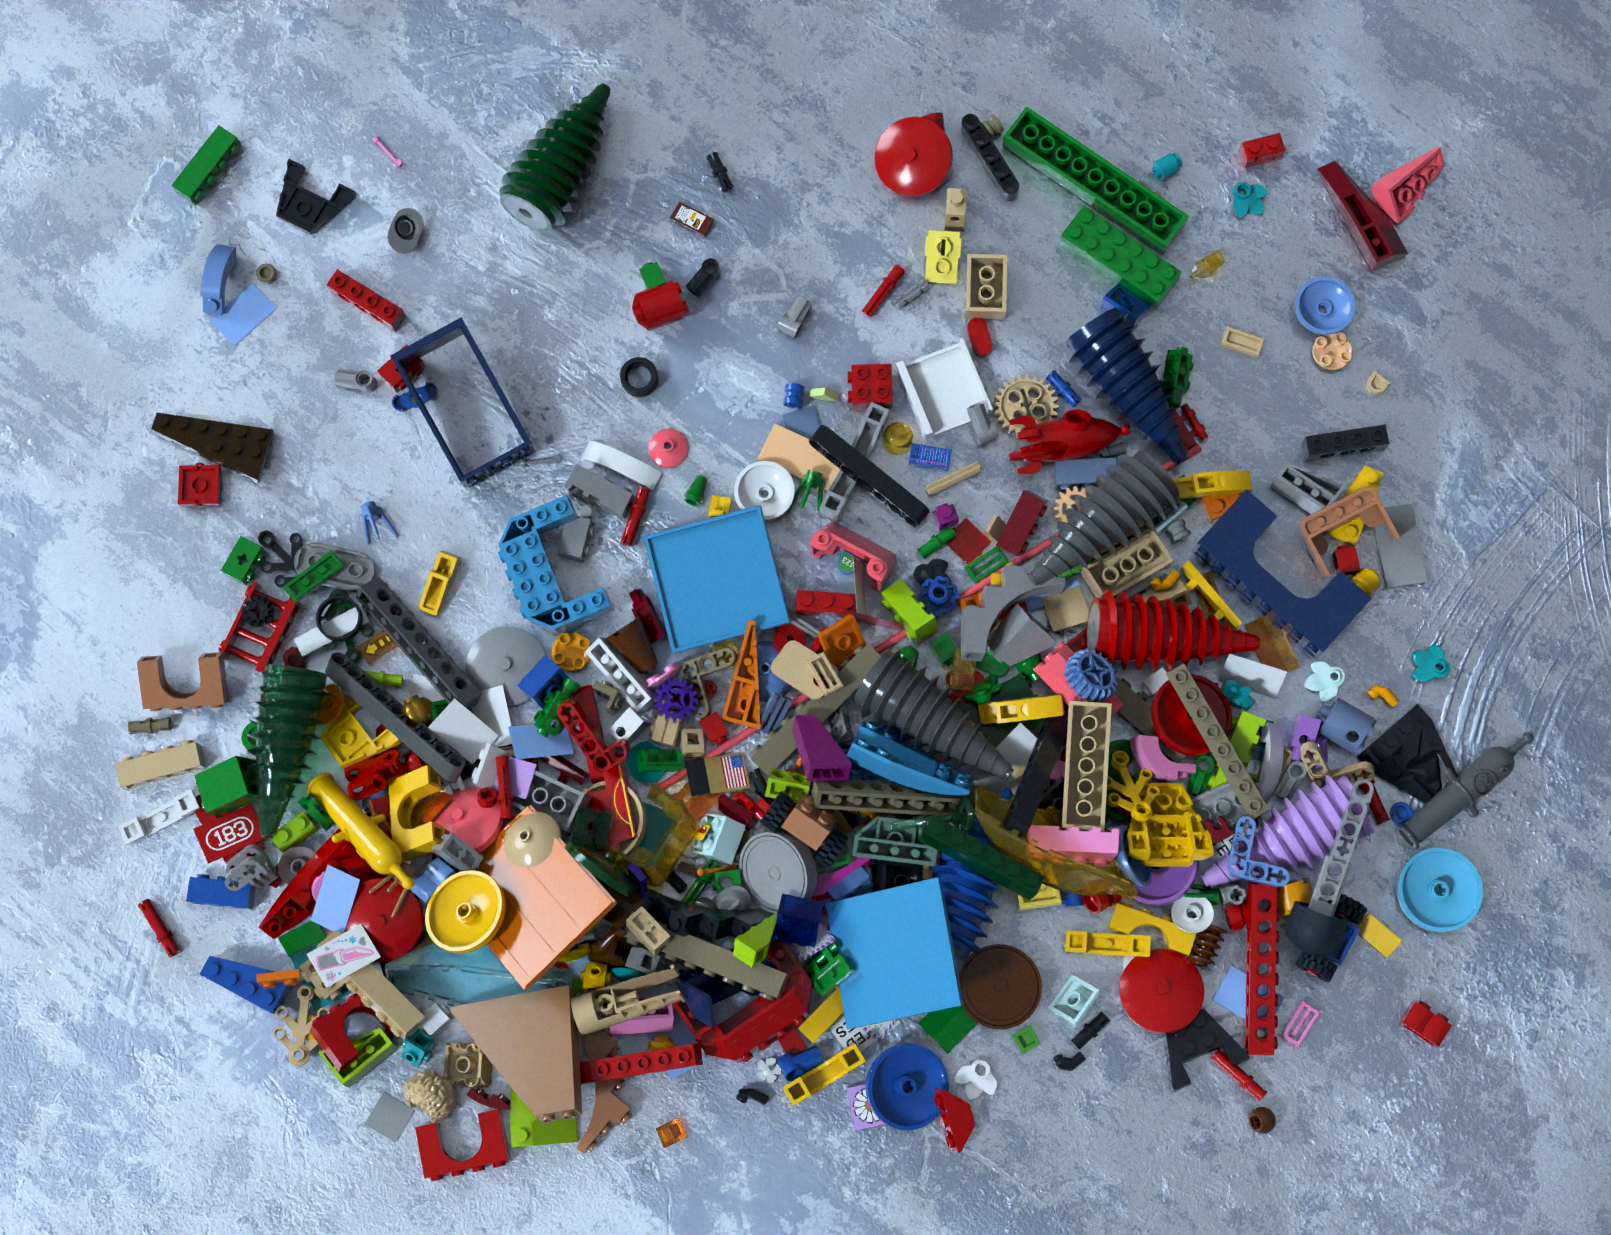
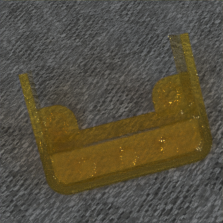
[608,783,698,889]

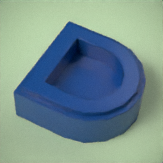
[1389,802,1414,826]

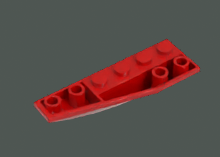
[259,828,358,939]

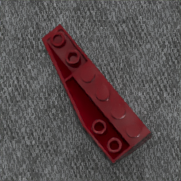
[1317,161,1408,271]

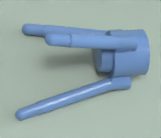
[360,501,398,544]

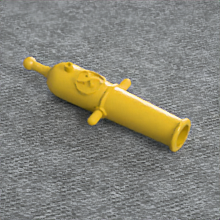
[307,772,415,890]

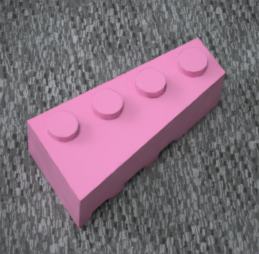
[1026,825,1119,867]

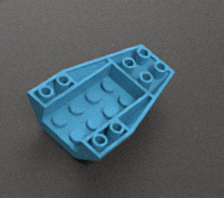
[847,721,974,795]

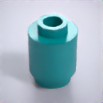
[1152,153,1183,180]

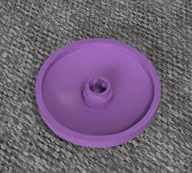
[1115,860,1199,906]

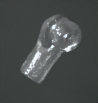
[680,855,708,869]

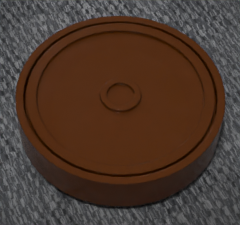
[959,944,1042,1030]

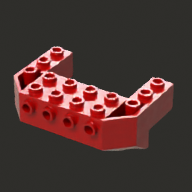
[673,931,814,1063]

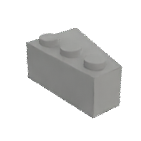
[1270,462,1348,515]

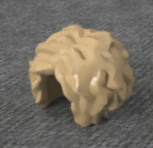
[403,1069,456,1123]

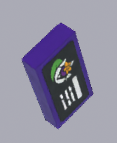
[628,862,648,899]

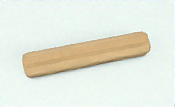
[925,461,982,496]

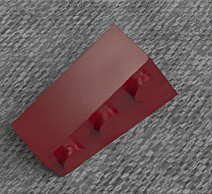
[996,490,1048,556]

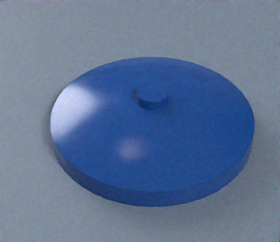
[866,1043,949,1130]

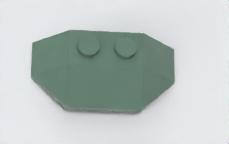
[852,816,937,866]

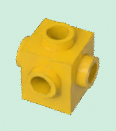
[580,962,611,993]

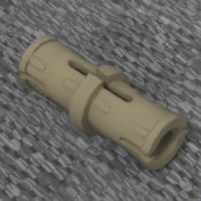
[128,717,172,735]

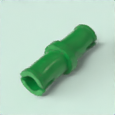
[917,525,957,559]

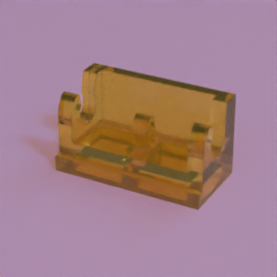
[951,647,976,690]

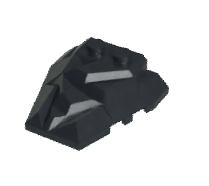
[1356,704,1458,804]

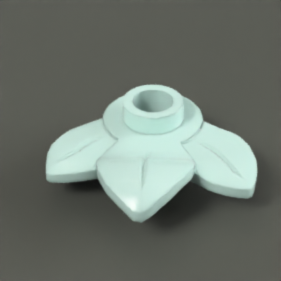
[1304,661,1345,702]

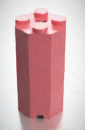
[1033,641,1124,716]

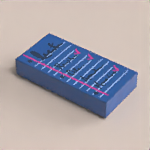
[909,443,952,470]

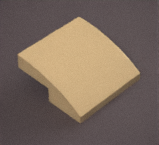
[1041,586,1089,633]

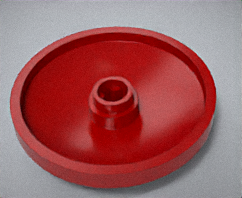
[874,117,953,197]
[1151,674,1232,756]
[344,877,424,962]
[1119,949,1205,1034]

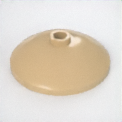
[504,812,562,868]

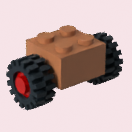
[760,791,849,869]

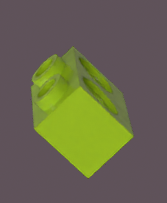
[765,768,811,803]

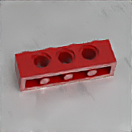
[326,269,407,332]

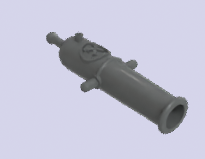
[1396,732,1534,849]

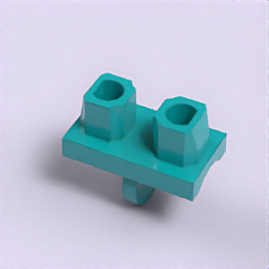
[1221,680,1256,710]

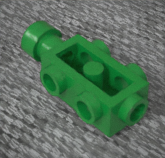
[1162,347,1194,408]
[534,677,580,738]

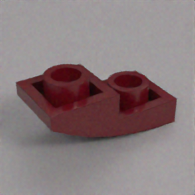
[466,1087,511,1110]

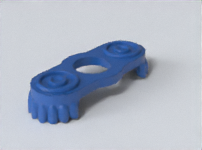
[391,382,438,412]

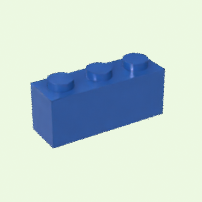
[186,874,256,910]

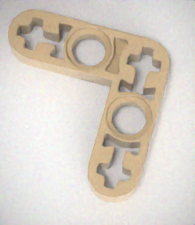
[1300,742,1374,788]

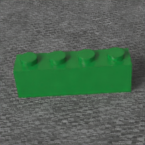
[171,125,242,205]

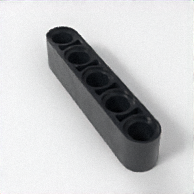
[961,114,1019,201]

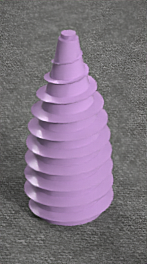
[1201,775,1374,887]

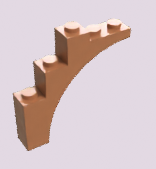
[577,1029,632,1154]

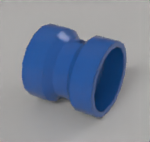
[783,383,805,408]

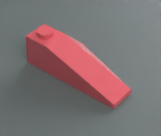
[1371,147,1445,223]

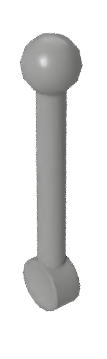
[519,455,561,467]

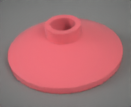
[648,429,688,468]

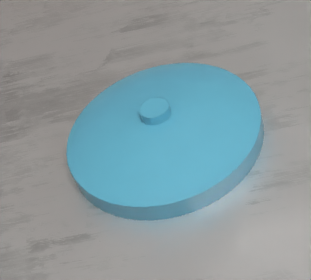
[1397,848,1483,933]

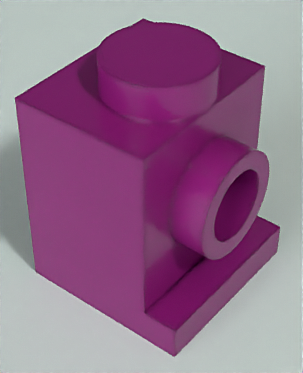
[932,503,959,531]

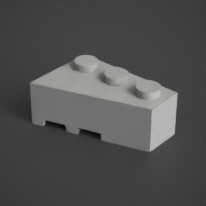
[565,464,634,520]

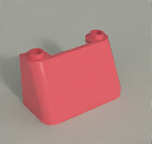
[809,522,897,593]

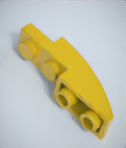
[1173,470,1253,500]
[978,694,1065,724]

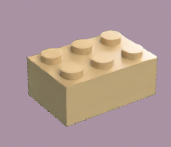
[965,254,1007,320]

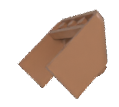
[1300,487,1400,577]

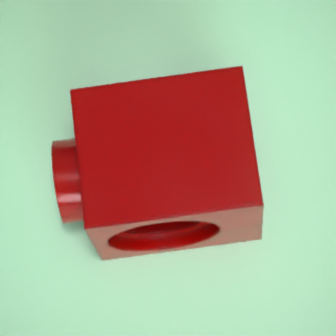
[1332,544,1361,576]
[699,711,730,746]

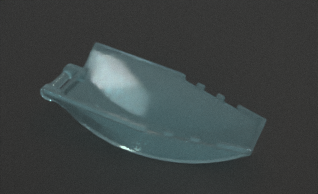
[385,944,574,1006]

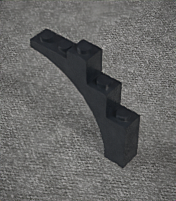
[641,889,781,940]

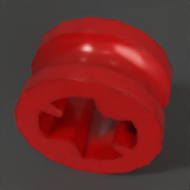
[477,787,496,808]

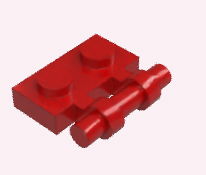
[1173,403,1208,450]

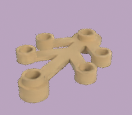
[273,985,330,1067]

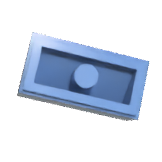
[828,866,874,901]

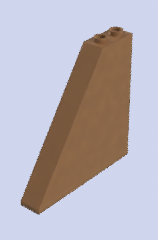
[450,985,582,1123]

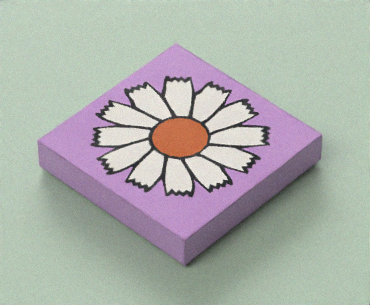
[847,1084,885,1130]

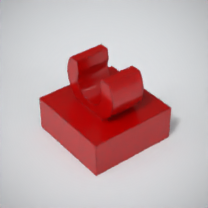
[754,797,772,821]

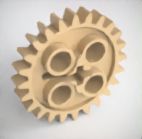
[994,374,1059,438]

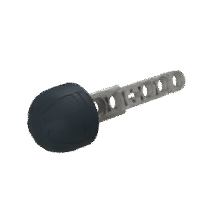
[1288,779,1374,955]

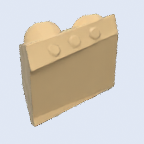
[443,1043,492,1087]

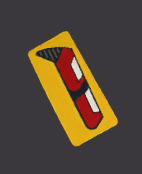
[693,824,710,840]

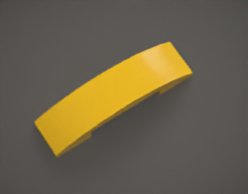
[1065,930,1151,957]

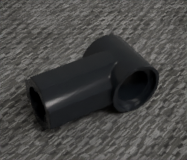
[685,258,721,298]

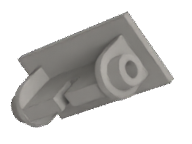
[829,705,854,745]

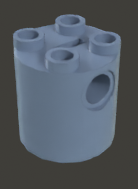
[1316,697,1377,755]

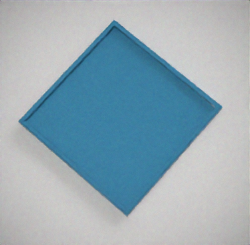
[643,505,791,654]
[826,877,964,1029]

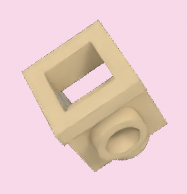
[679,726,704,759]

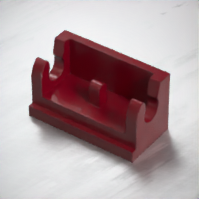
[1204,815,1234,844]

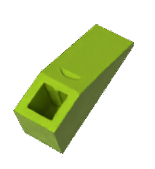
[733,913,779,968]

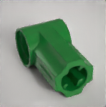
[1186,755,1215,796]

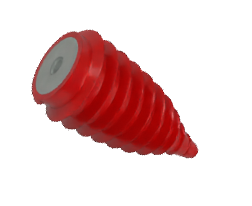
[1086,589,1260,671]

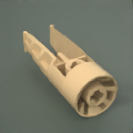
[571,965,686,1036]

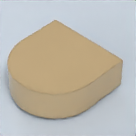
[1366,371,1391,396]

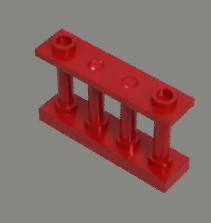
[219,581,301,677]

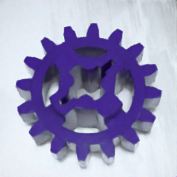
[653,678,699,723]

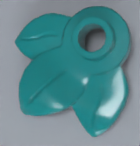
[1232,182,1268,218]
[1412,644,1451,682]

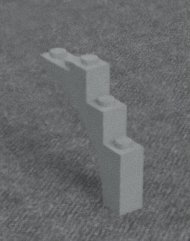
[961,564,1066,662]

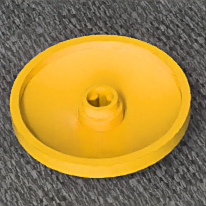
[425,870,506,954]

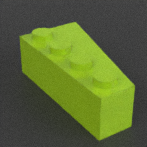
[1207,711,1266,790]

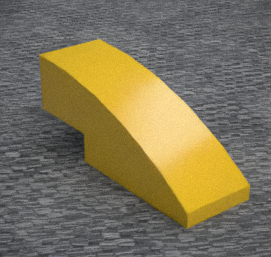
[418,550,462,616]

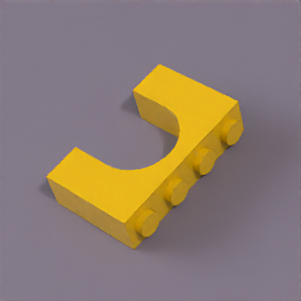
[388,765,445,862]

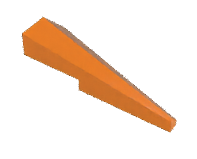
[721,620,761,730]

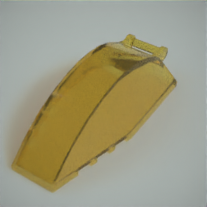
[975,787,1137,900]

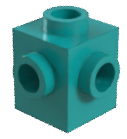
[401,1029,435,1068]

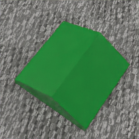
[918,1006,977,1054]

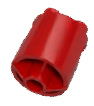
[632,280,689,331]

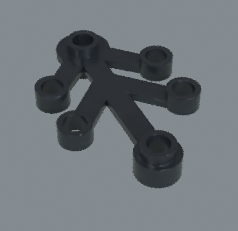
[258,530,303,588]

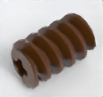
[1188,924,1228,971]

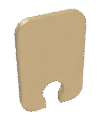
[771,640,838,700]

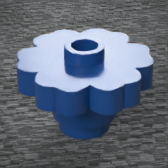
[918,576,959,618]

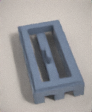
[756,692,792,734]

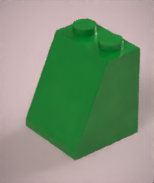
[194,756,269,815]

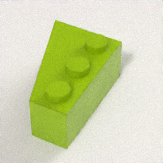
[881,579,938,645]
[318,1027,399,1088]

